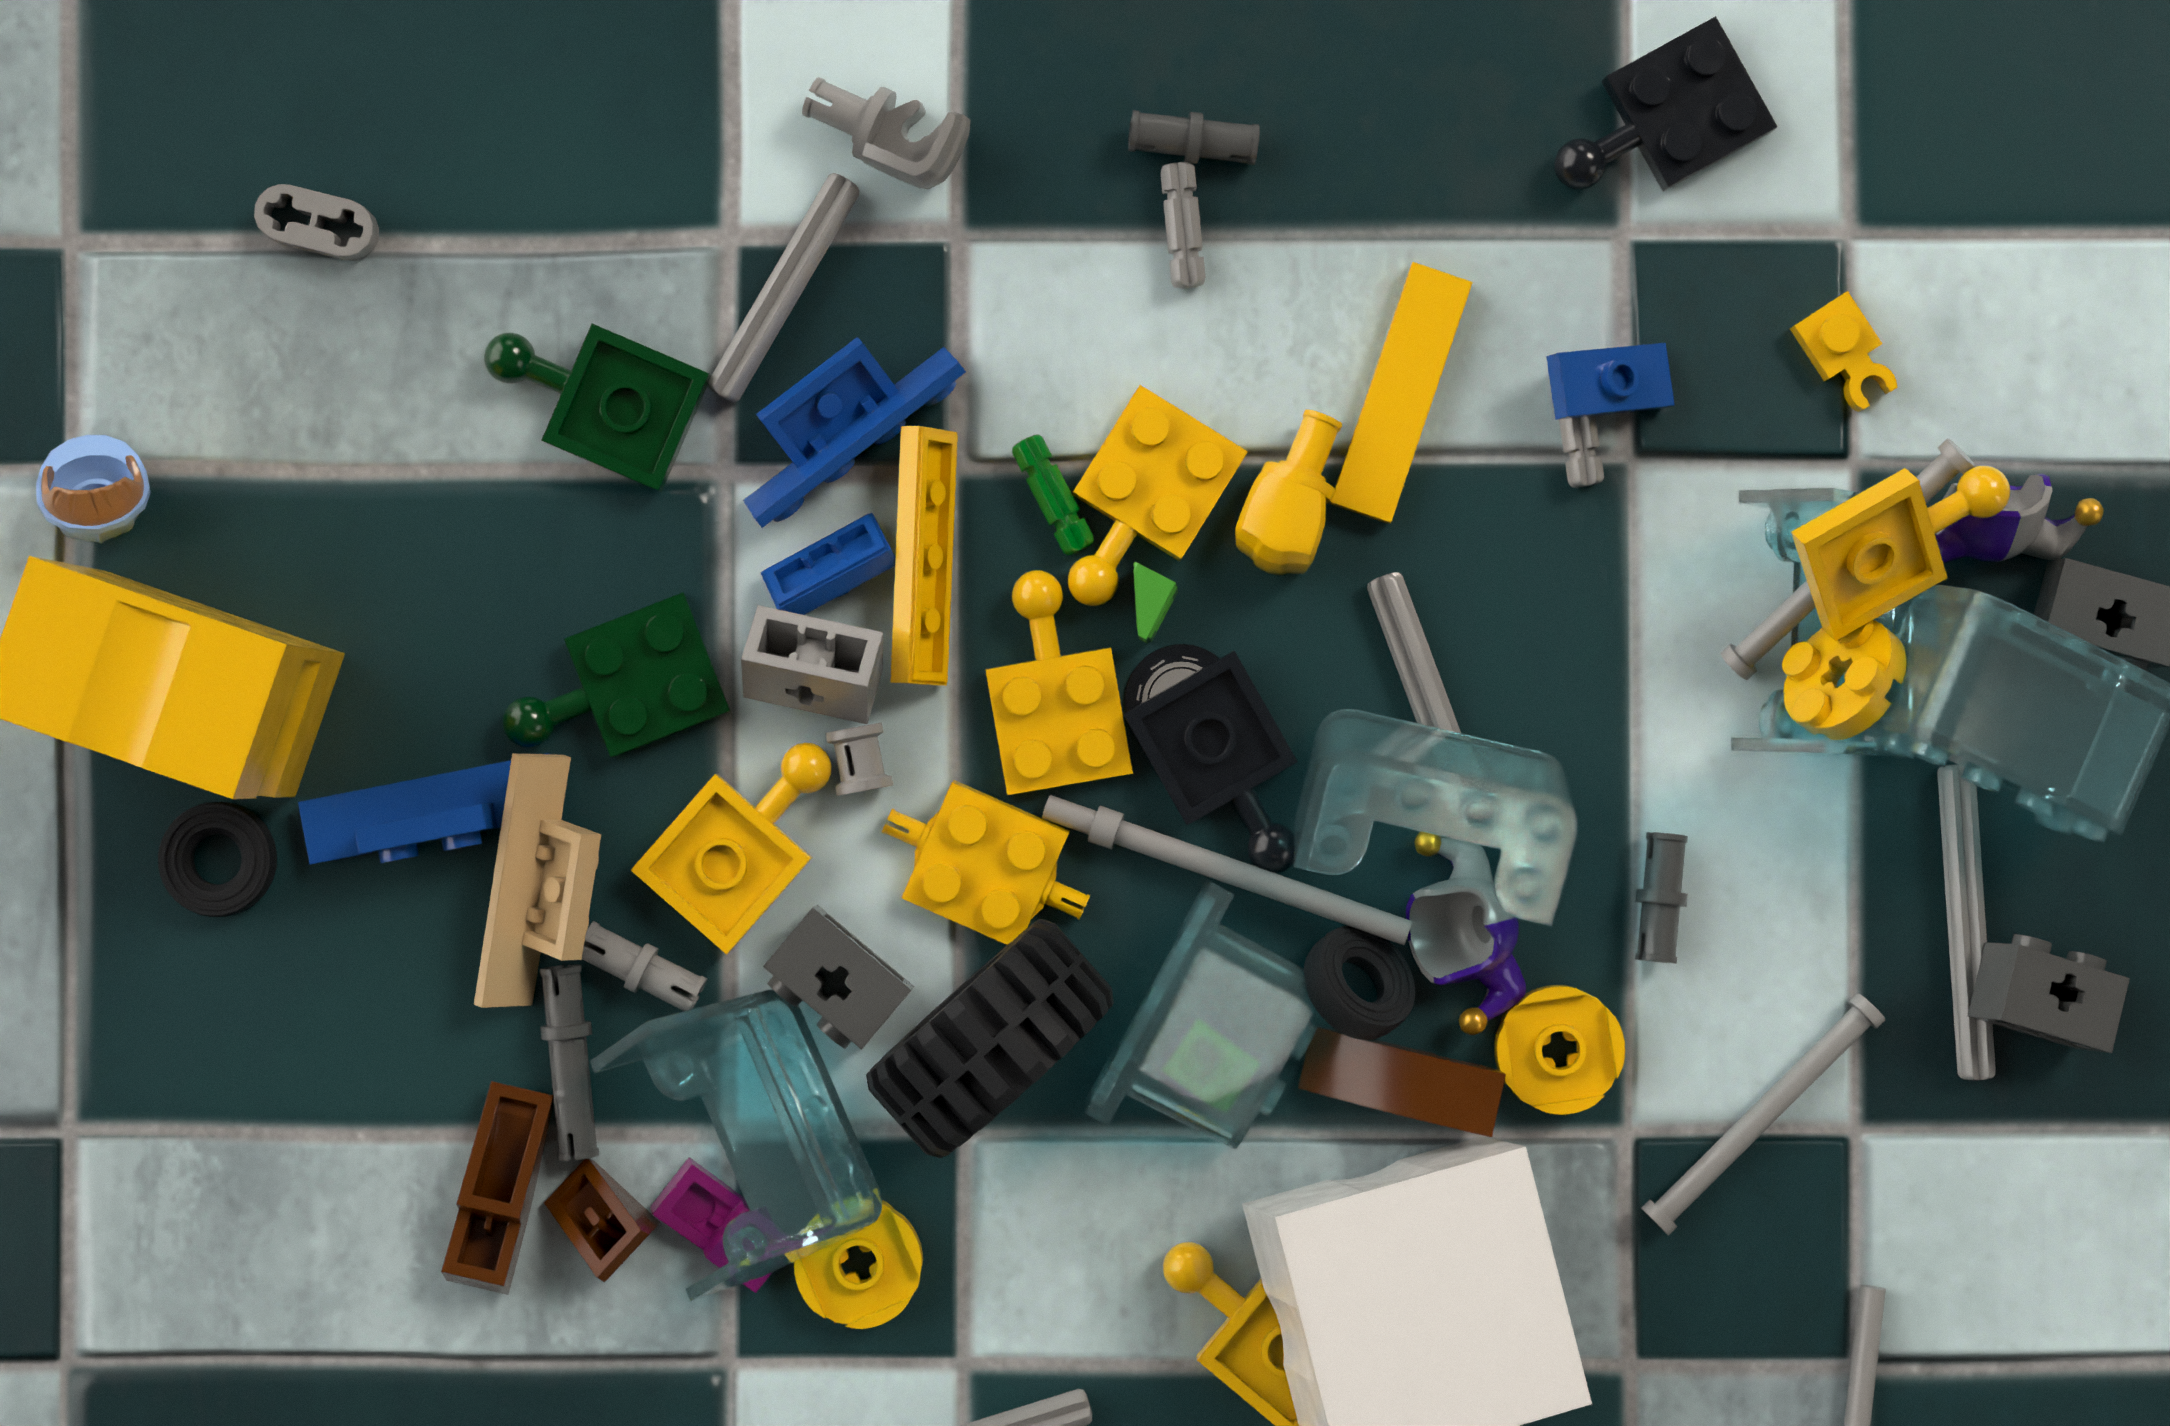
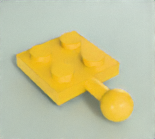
[1068,385,1248,606]
[1791,466,2010,641]
[985,570,1133,795]
[631,743,832,955]
[1163,1242,1299,1426]

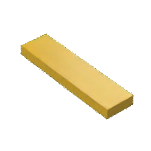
[1329,262,1473,524]
[890,426,958,686]

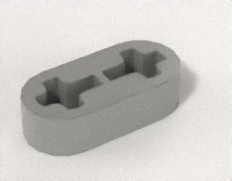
[254,184,379,261]

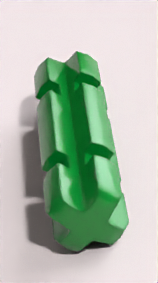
[1012,434,1093,555]

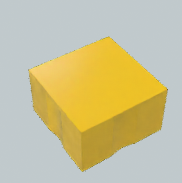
[0,556,345,799]

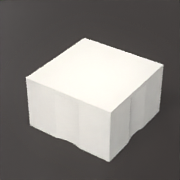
[1242,1136,1592,1426]

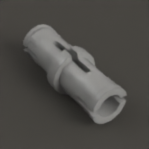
[582,921,707,1015]

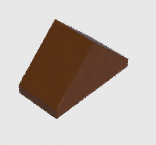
[544,1158,660,1282]

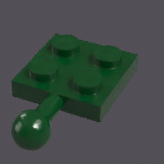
[484,323,711,493]
[503,592,731,758]

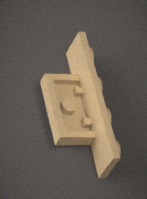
[474,753,601,1008]

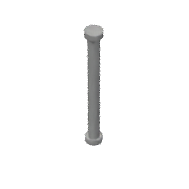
[1721,438,1975,680]
[1641,993,1886,1236]

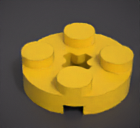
[1782,620,1907,740]
[1494,985,1625,1115]
[794,1197,923,1329]

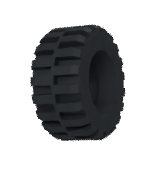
[866,919,1114,1158]

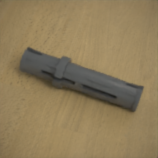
[540,964,599,1161]

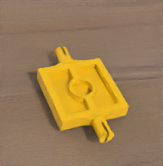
[882,780,1090,945]

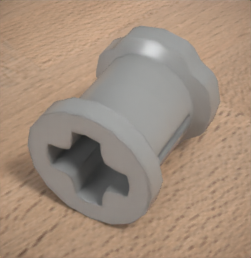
[825,723,893,796]

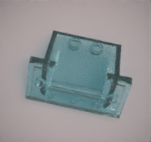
[1085,878,1317,1149]

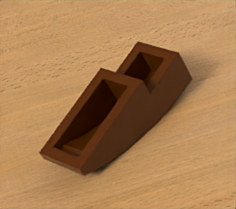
[1298,1025,1506,1137]
[441,1081,554,1295]

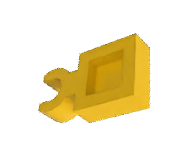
[1790,291,1898,412]

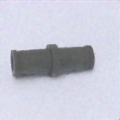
[1128,110,1260,165]
[1635,832,1688,964]

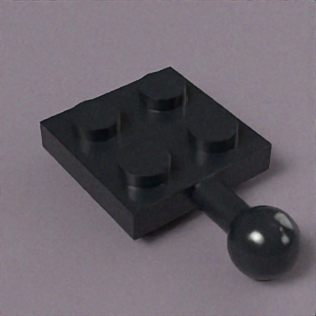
[1554,16,1778,192]
[1123,651,1299,873]

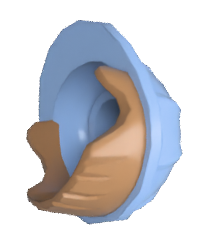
[36,435,151,544]

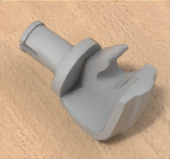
[802,77,971,189]

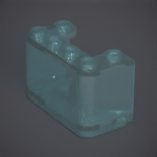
[1868,585,2170,844]
[1294,709,1577,926]

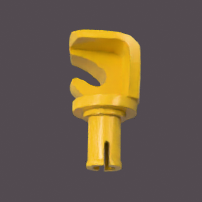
[1235,409,1342,575]

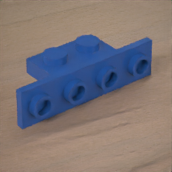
[743,337,966,528]
[298,753,550,865]

